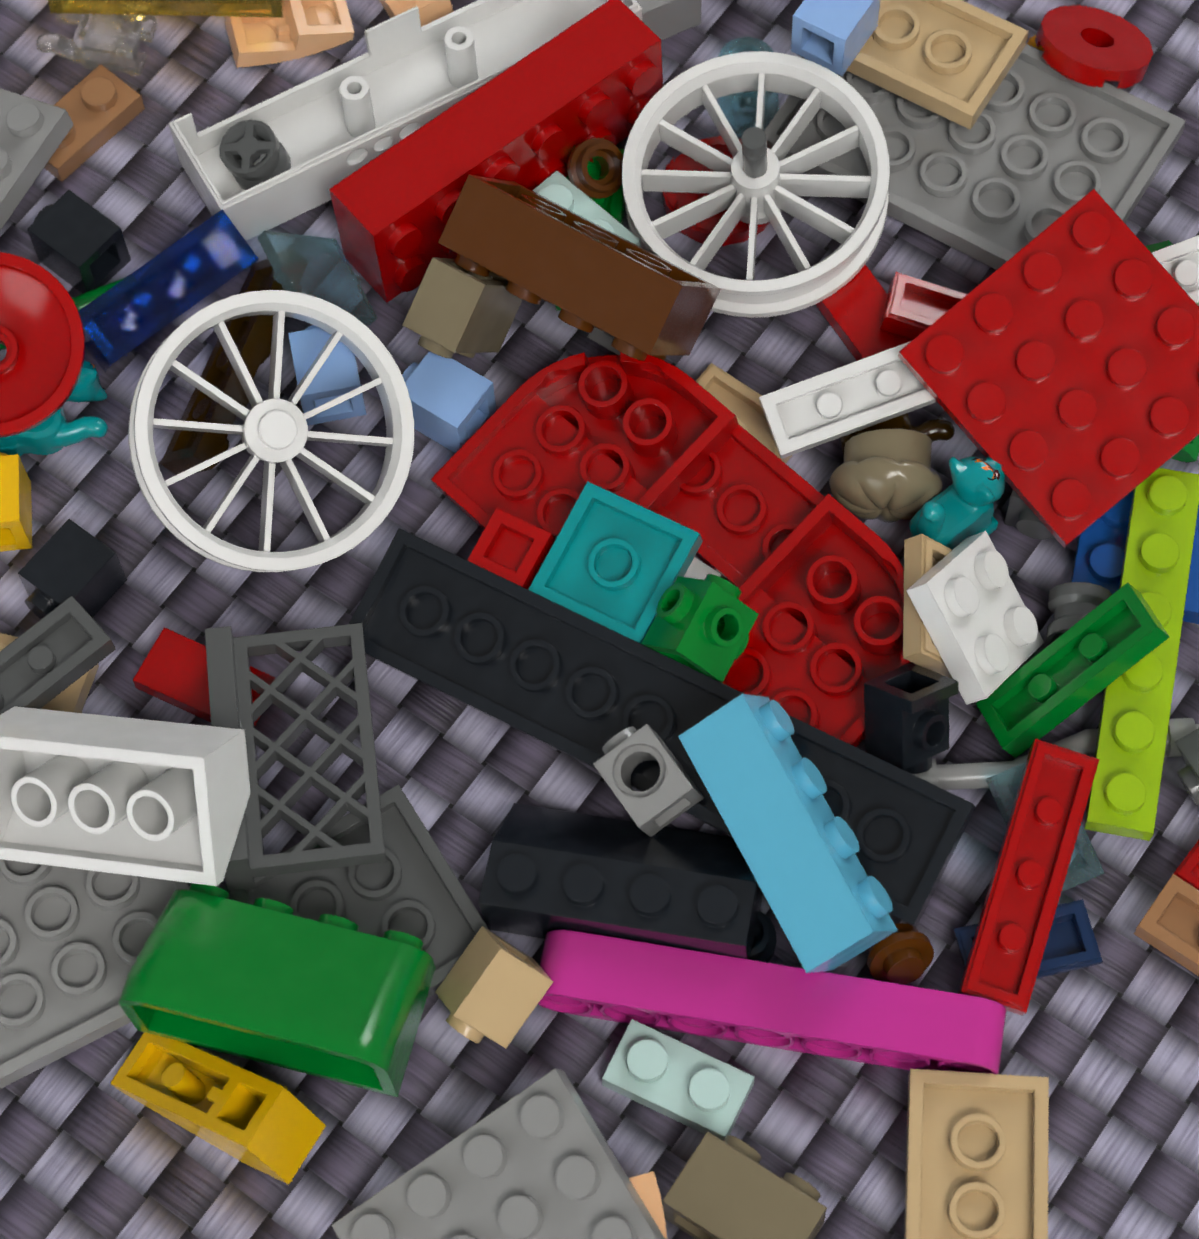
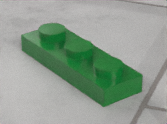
[976,582,1169,758]

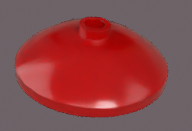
[0,252,85,438]

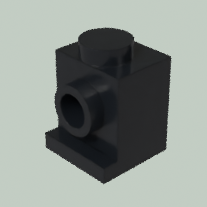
[864,662,959,774]

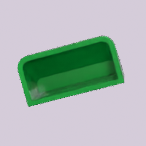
[118,883,436,1097]

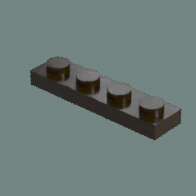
[160,253,304,475]

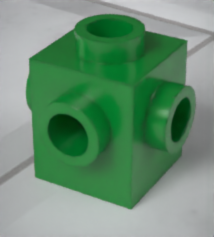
[641,574,759,682]

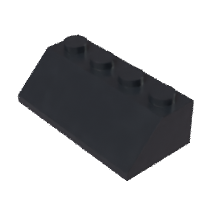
[478,803,763,960]

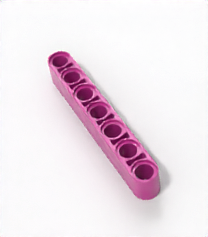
[538,930,1006,1074]

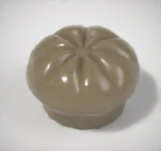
[829,429,943,523]

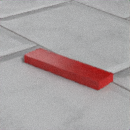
[958,739,1100,1016]

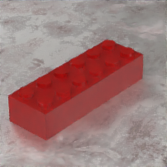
[329,0,663,303]

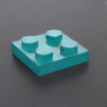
[528,481,703,645]

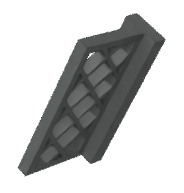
[205,623,386,891]

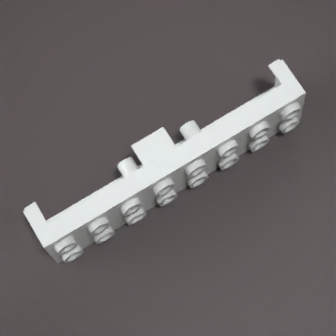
[169,0,642,248]

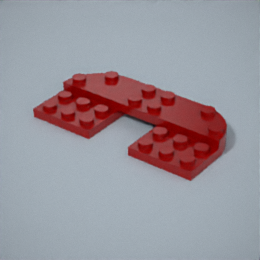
[431,352,914,747]

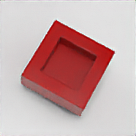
[467,507,555,590]

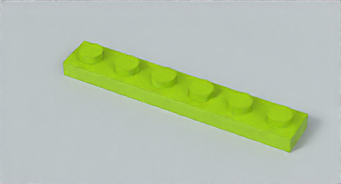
[1084,468,1199,841]

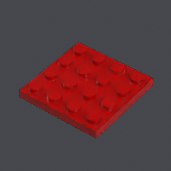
[898,189,1199,548]

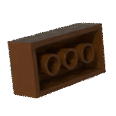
[438,175,721,361]

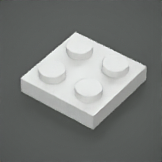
[906,531,1044,705]

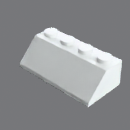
[0,706,251,886]

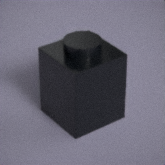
[27,190,131,294]
[18,519,127,619]

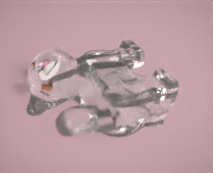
[36,0,158,76]

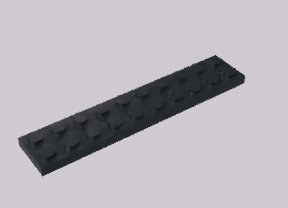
[348,528,976,927]

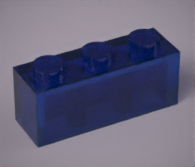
[78,209,259,372]

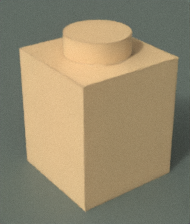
[435,926,554,1048]

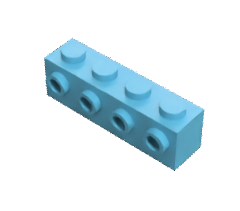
[678,694,897,973]

